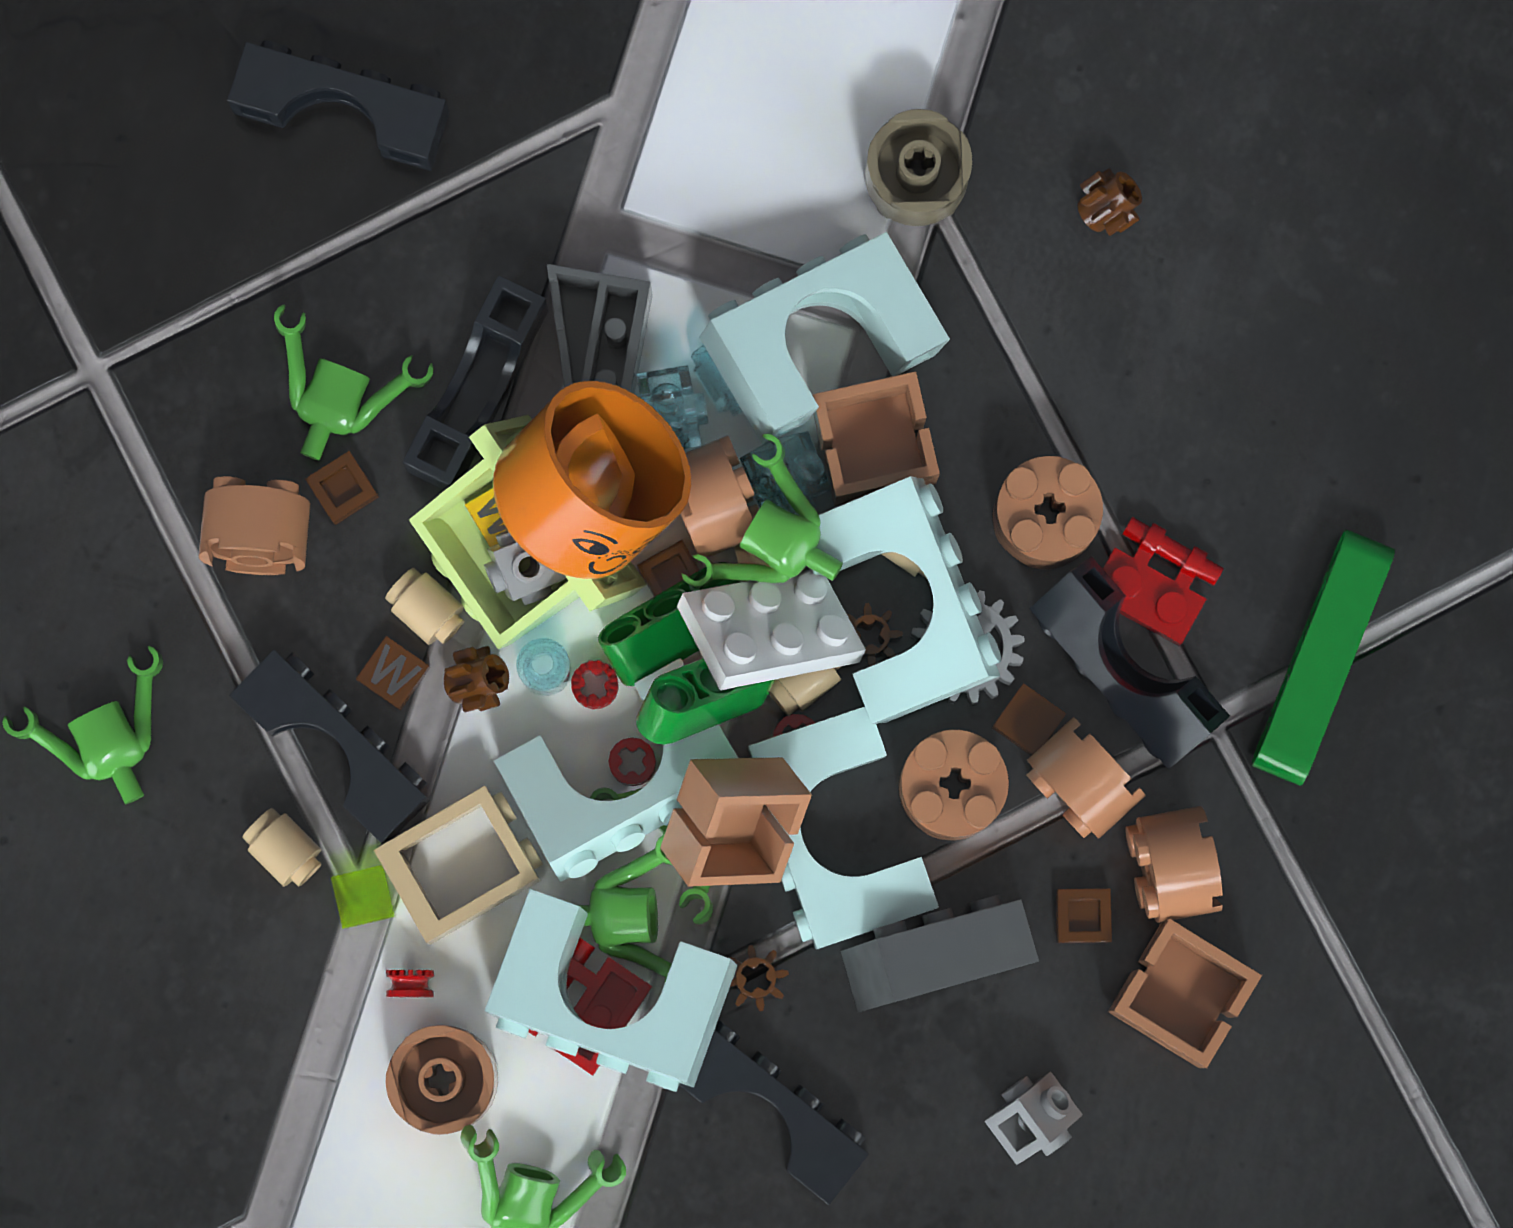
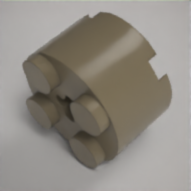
[865,109,972,226]

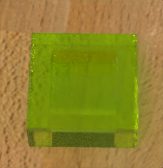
[331,865,396,930]

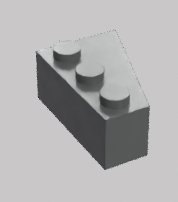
[547,264,653,394]
[841,895,1039,1013]

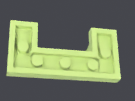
[409,415,647,649]

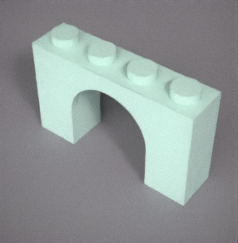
[699,232,950,445]
[813,476,1001,724]
[494,658,738,882]
[747,707,939,949]
[485,889,737,1092]

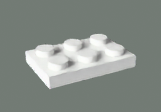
[677,569,866,690]

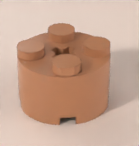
[680,435,759,557]
[993,456,1103,569]
[199,476,310,575]
[1026,717,1146,839]
[899,730,1009,840]
[1125,806,1223,923]
[385,1025,498,1135]

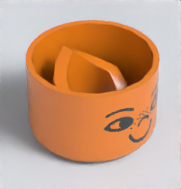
[493,381,691,579]

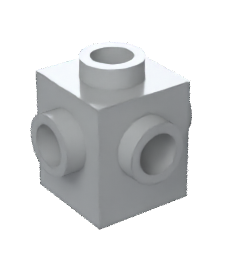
[484,530,567,605]
[985,1072,1083,1165]

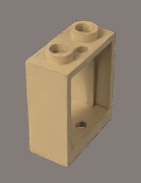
[374,786,544,945]

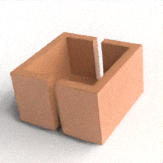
[812,372,940,506]
[660,757,812,887]
[1108,919,1262,1068]

